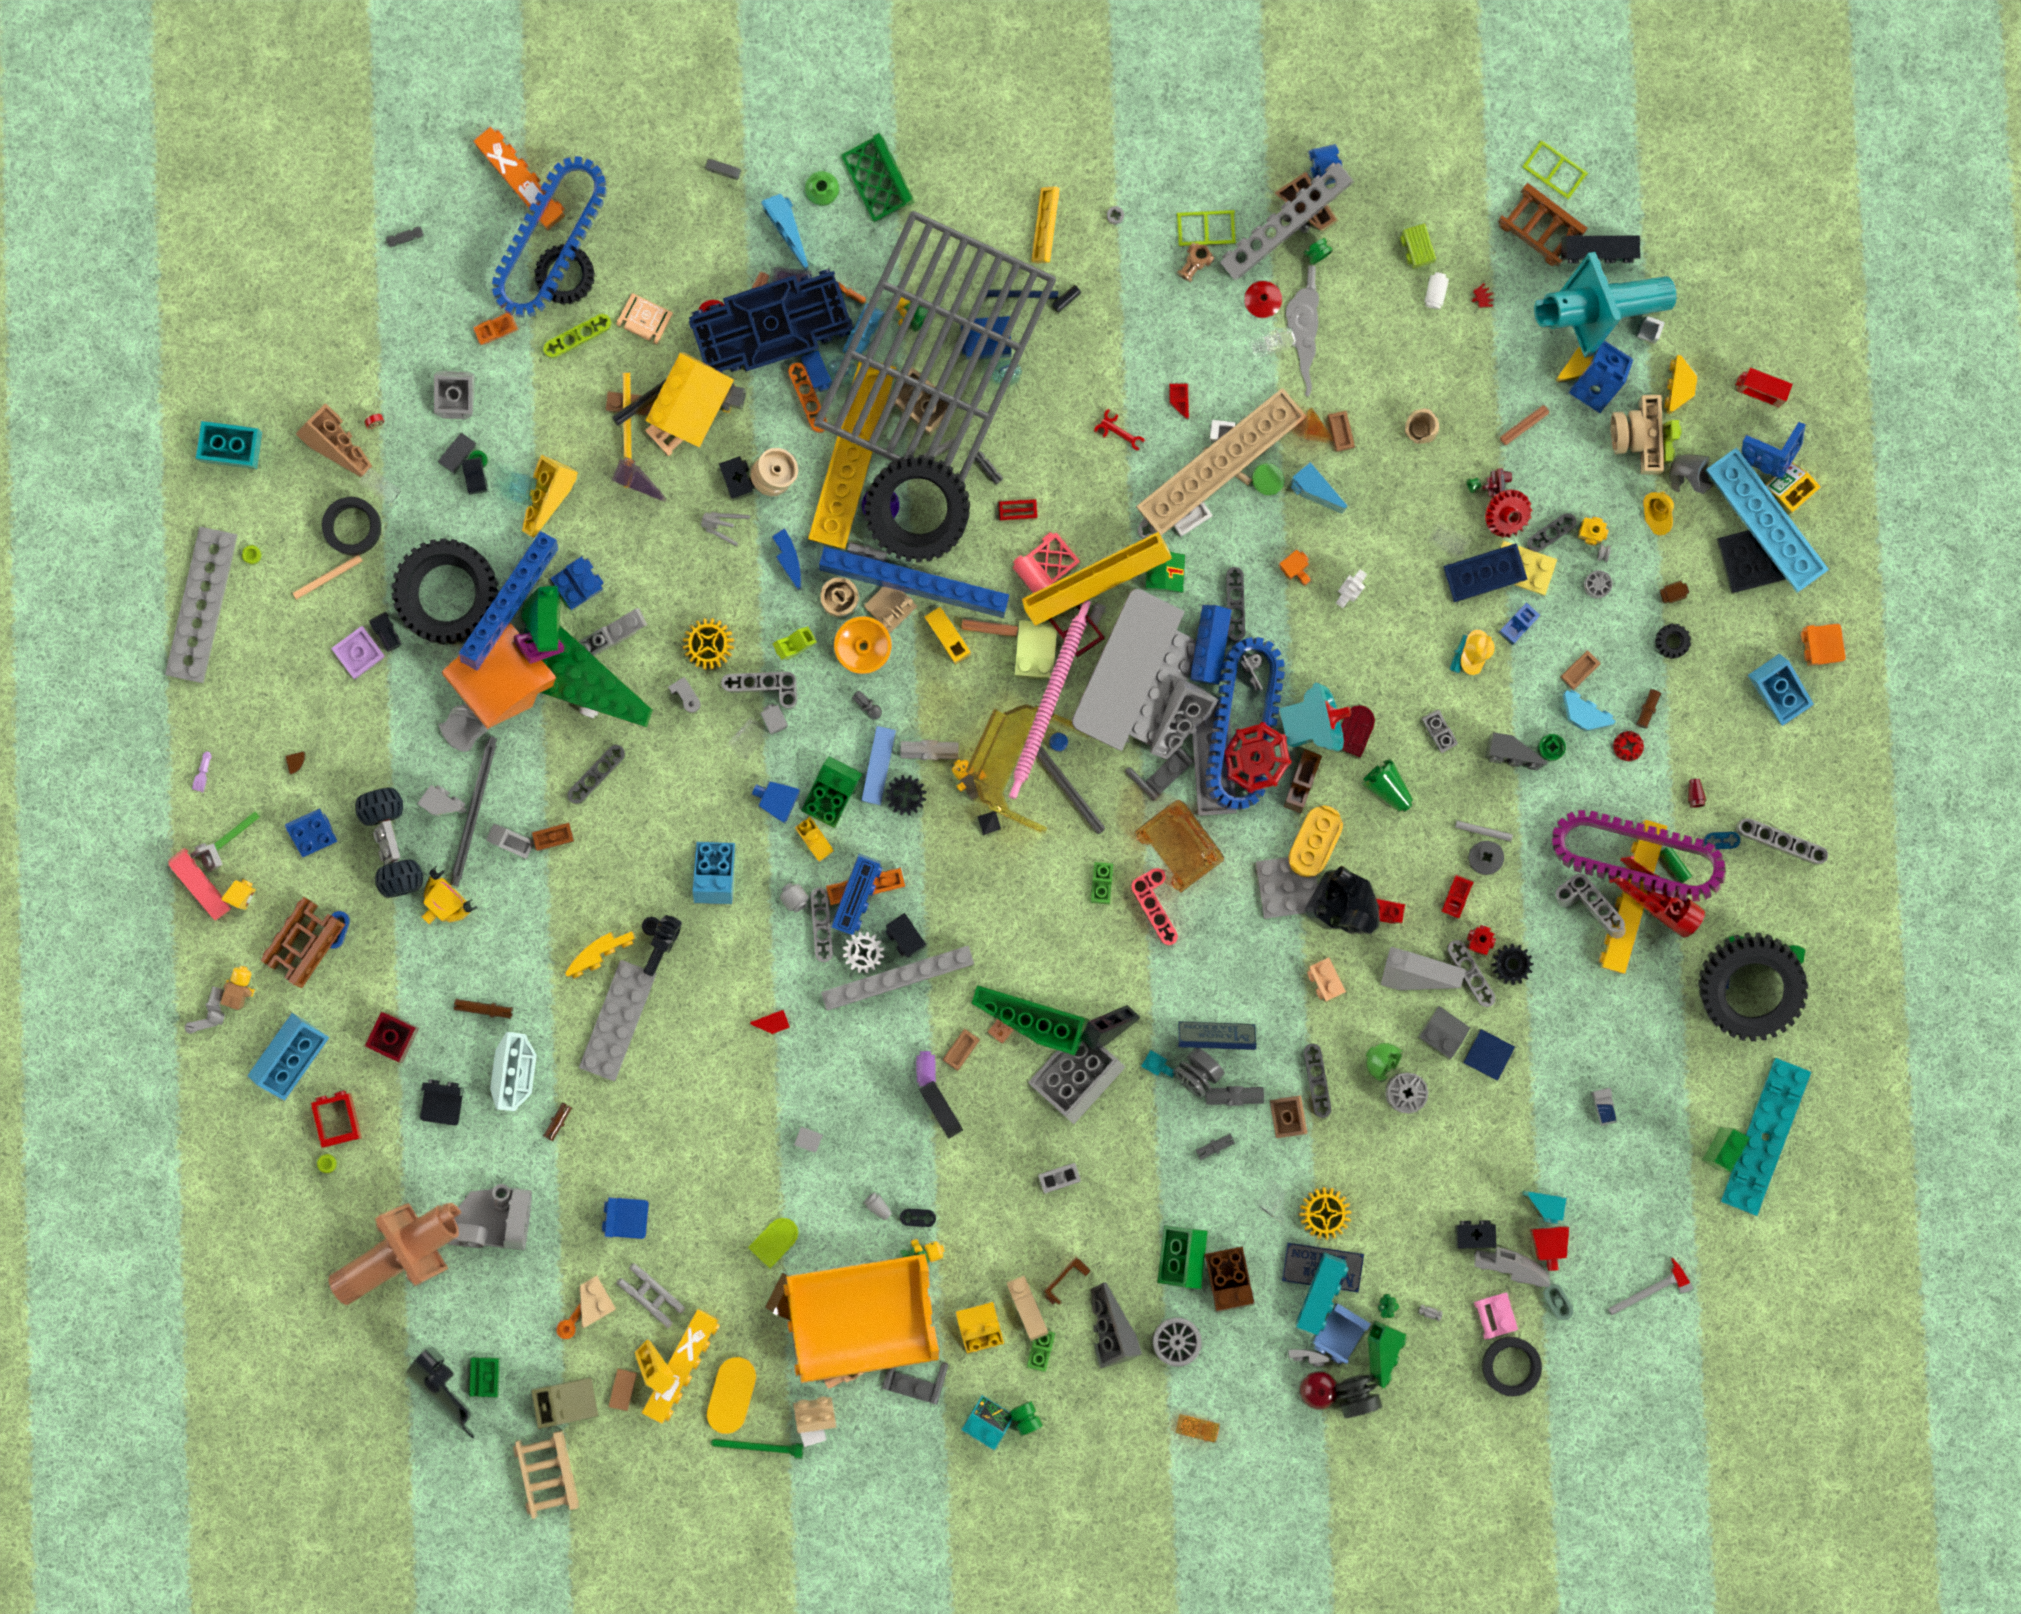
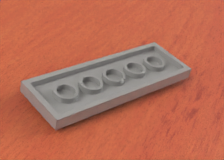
[1192,705,1237,816]
[579,960,657,1081]

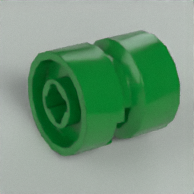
[1010,1401,1043,1436]

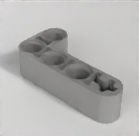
[721,672,798,710]
[1556,873,1626,938]

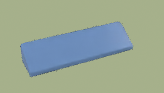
[861,726,896,805]

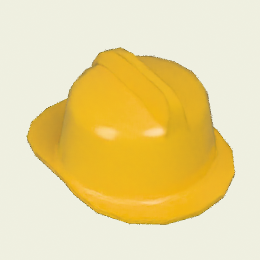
[1643,491,1674,536]
[1461,630,1495,675]

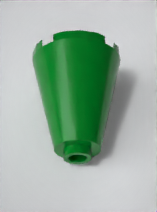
[1361,758,1413,812]

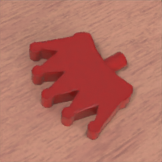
[1472,283,1494,308]

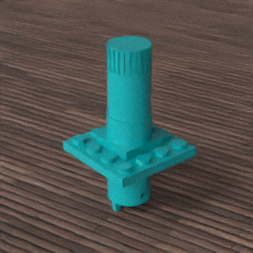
[1534,252,1677,358]

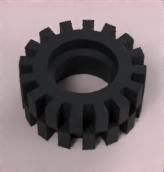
[1655,623,1691,659]

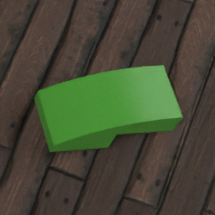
[1091,862,1113,905]
[1027,1331,1055,1373]

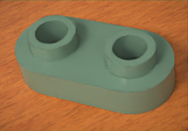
[1543,1283,1573,1320]

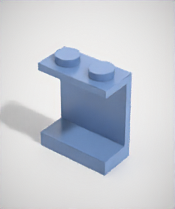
[1312,1303,1371,1365]

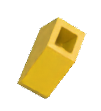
[795,817,834,862]

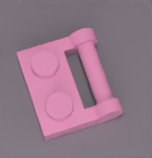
[1473,1292,1518,1340]

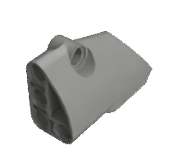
[447,1184,532,1250]

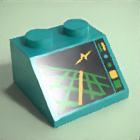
[1523,1191,1567,1224]
[961,1395,1013,1451]

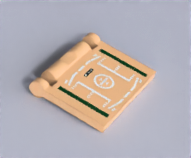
[616,293,673,344]

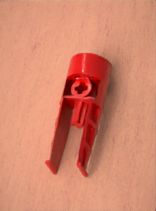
[1609,856,1705,938]

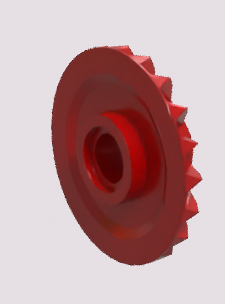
[1485,489,1533,538]

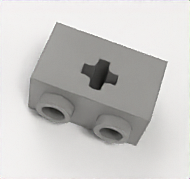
[1038,1162,1081,1193]

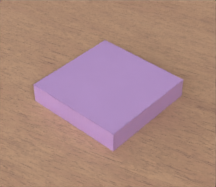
[331,626,385,679]

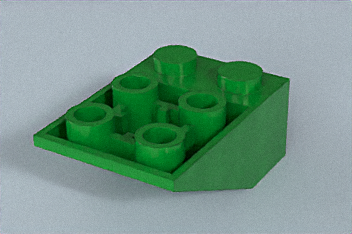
[801,756,863,828]
[1367,1320,1407,1389]

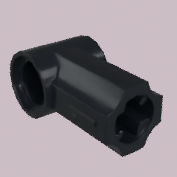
[368,611,402,652]

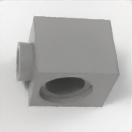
[761,704,789,735]

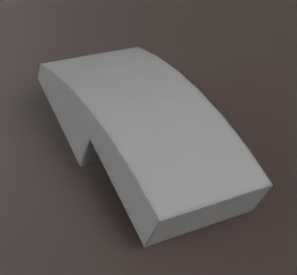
[1421,709,1458,753]
[1287,1349,1329,1367]

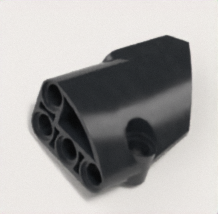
[1305,866,1379,935]

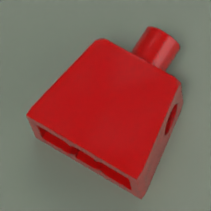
[1530,1226,1569,1271]

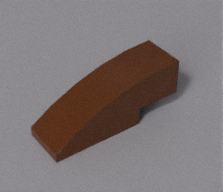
[1283,749,1322,813]

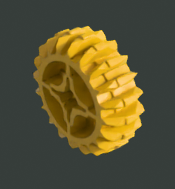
[683,618,734,670]
[1299,1187,1352,1240]

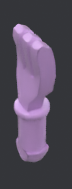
[192,752,211,792]

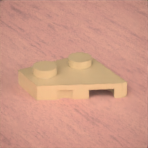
[579,1276,616,1328]

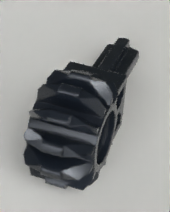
[644,915,682,977]

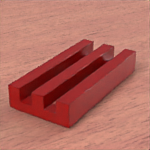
[998,499,1038,521]

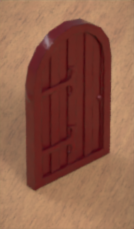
[1341,705,1375,758]

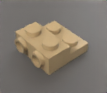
[793,1397,836,1433]

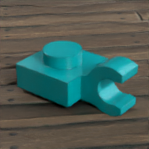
[1141,1050,1174,1078]

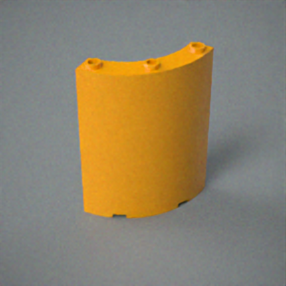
[784,1254,939,1383]

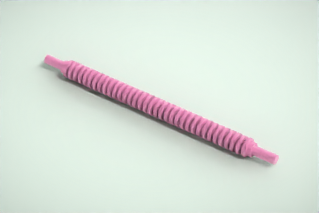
[1009,600,1091,799]

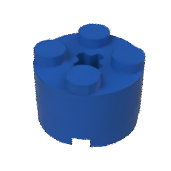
[1308,144,1343,185]

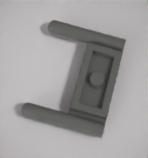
[1125,747,1194,801]
[882,1362,949,1405]

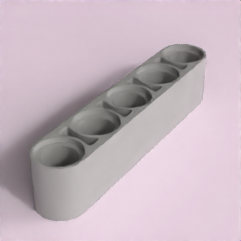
[1736,818,1828,865]

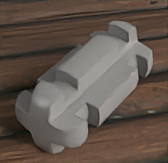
[1418,1305,1443,1321]

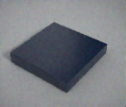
[1463,1029,1515,1081]

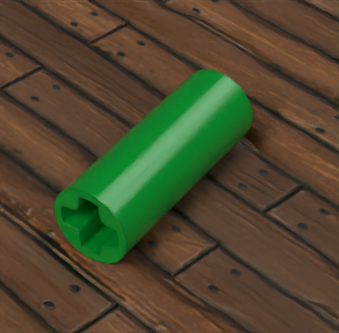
[1659,847,1692,883]

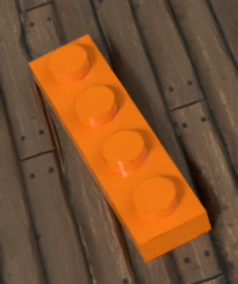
[826,867,905,905]

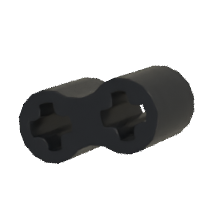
[462,457,488,495]

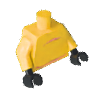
[422,866,478,924]

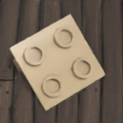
[864,587,918,633]

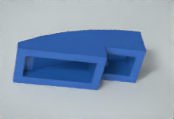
[772,528,801,590]

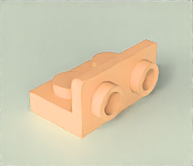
[1307,957,1346,1002]

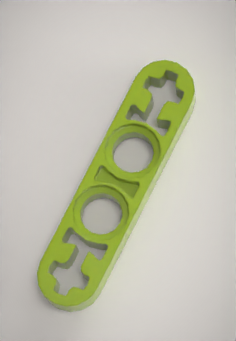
[543,314,612,358]

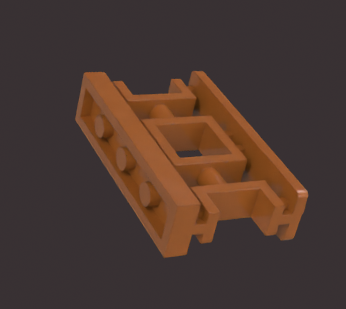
[261,897,346,988]

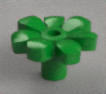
[1378,1294,1399,1318]

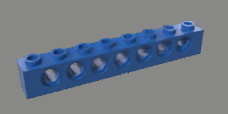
[459,531,558,671]

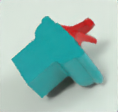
[1279,682,1351,752]

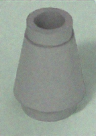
[864,1192,892,1221]

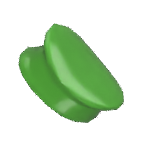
[1252,463,1285,496]

